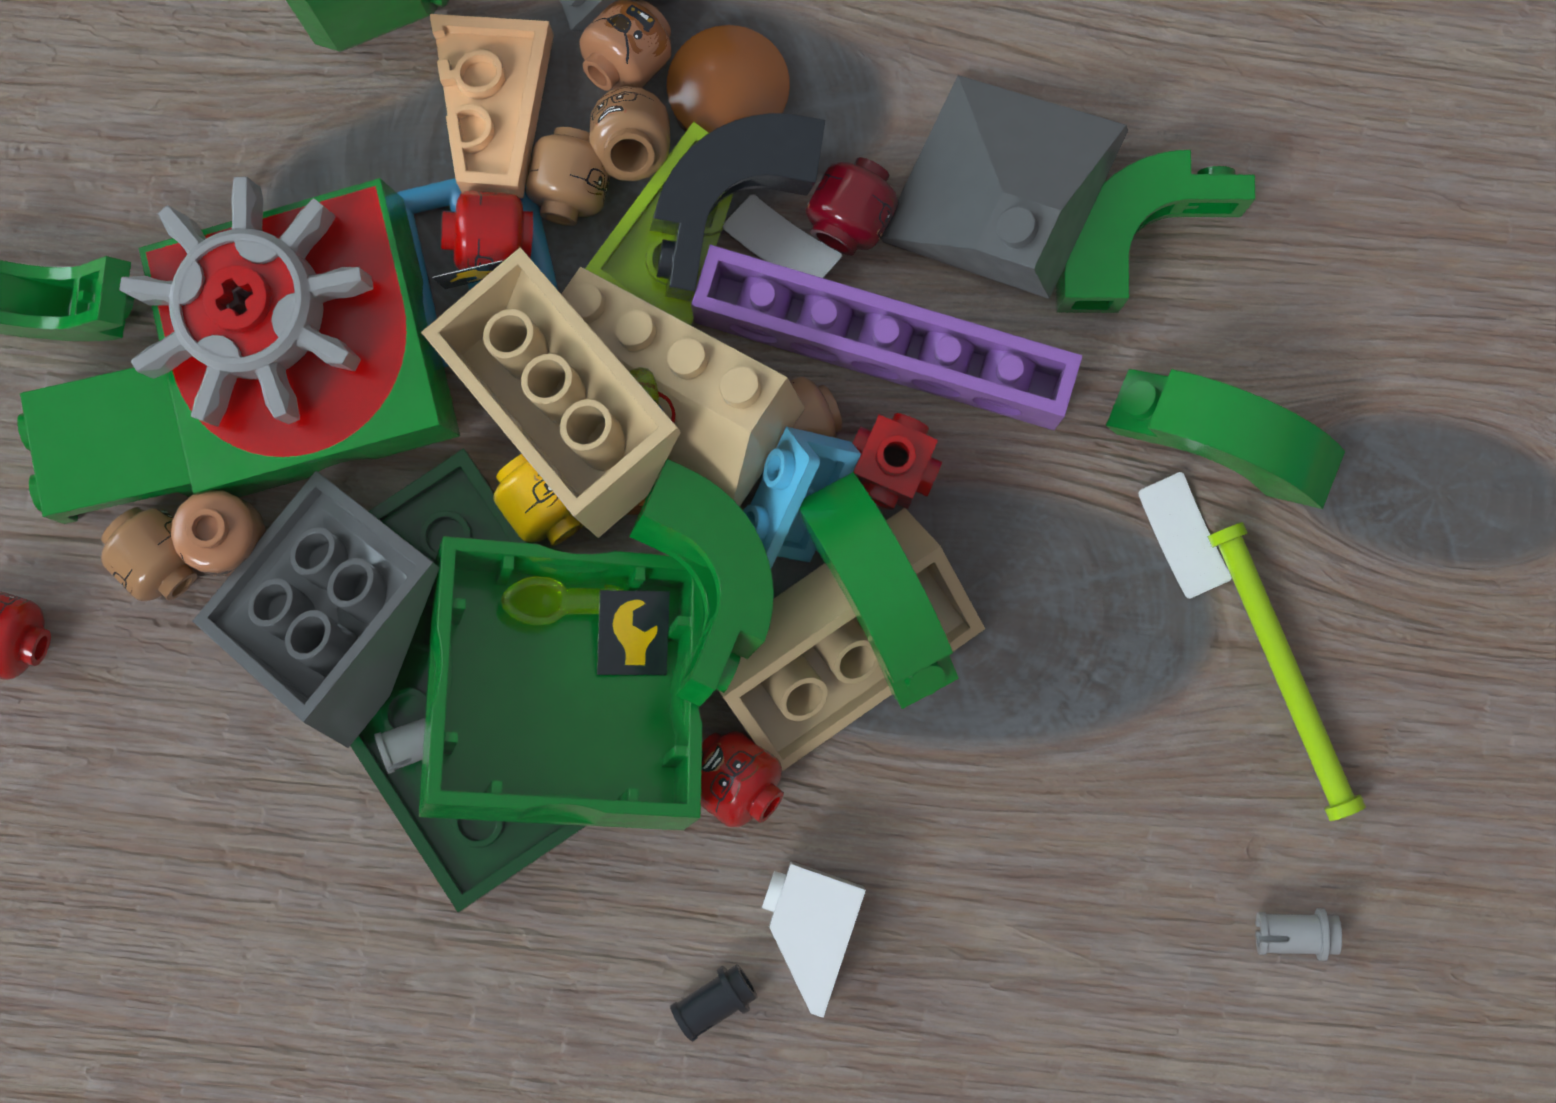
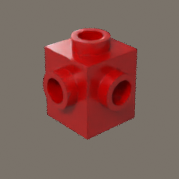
[853,413,943,510]

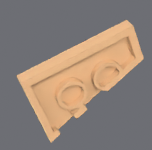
[430,14,554,198]

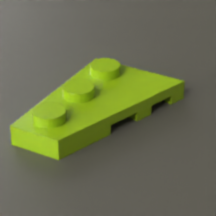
[585,122,733,326]

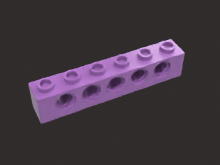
[691,245,1082,430]

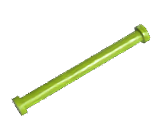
[1207,522,1366,821]

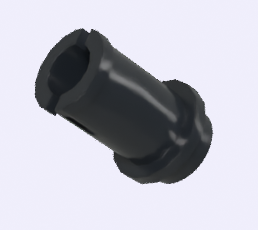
[670,964,758,1042]

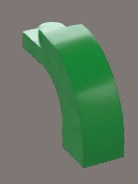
[1056,150,1255,313]
[0,256,135,342]
[1106,369,1345,509]
[629,459,774,707]
[799,472,959,709]

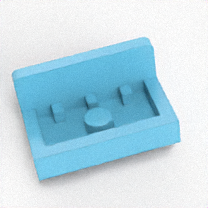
[743,426,861,569]

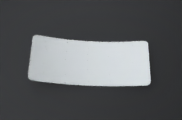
[723,194,842,278]
[1138,472,1232,599]

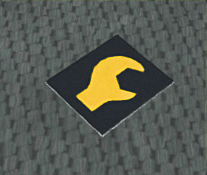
[432,260,503,289]
[597,590,670,675]

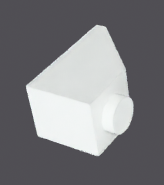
[762,861,866,1018]

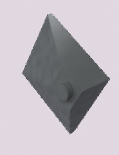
[881,75,1128,299]
[192,471,439,748]

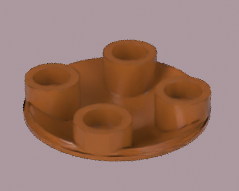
[667,25,790,133]

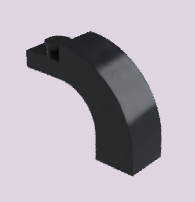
[650,113,826,301]

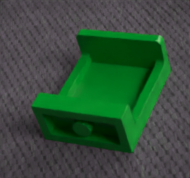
[17,368,195,524]

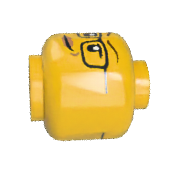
[493,454,583,546]

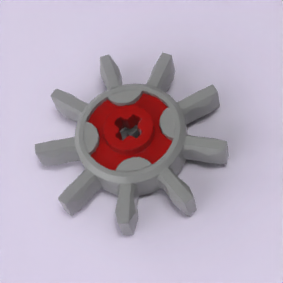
[119,177,374,427]

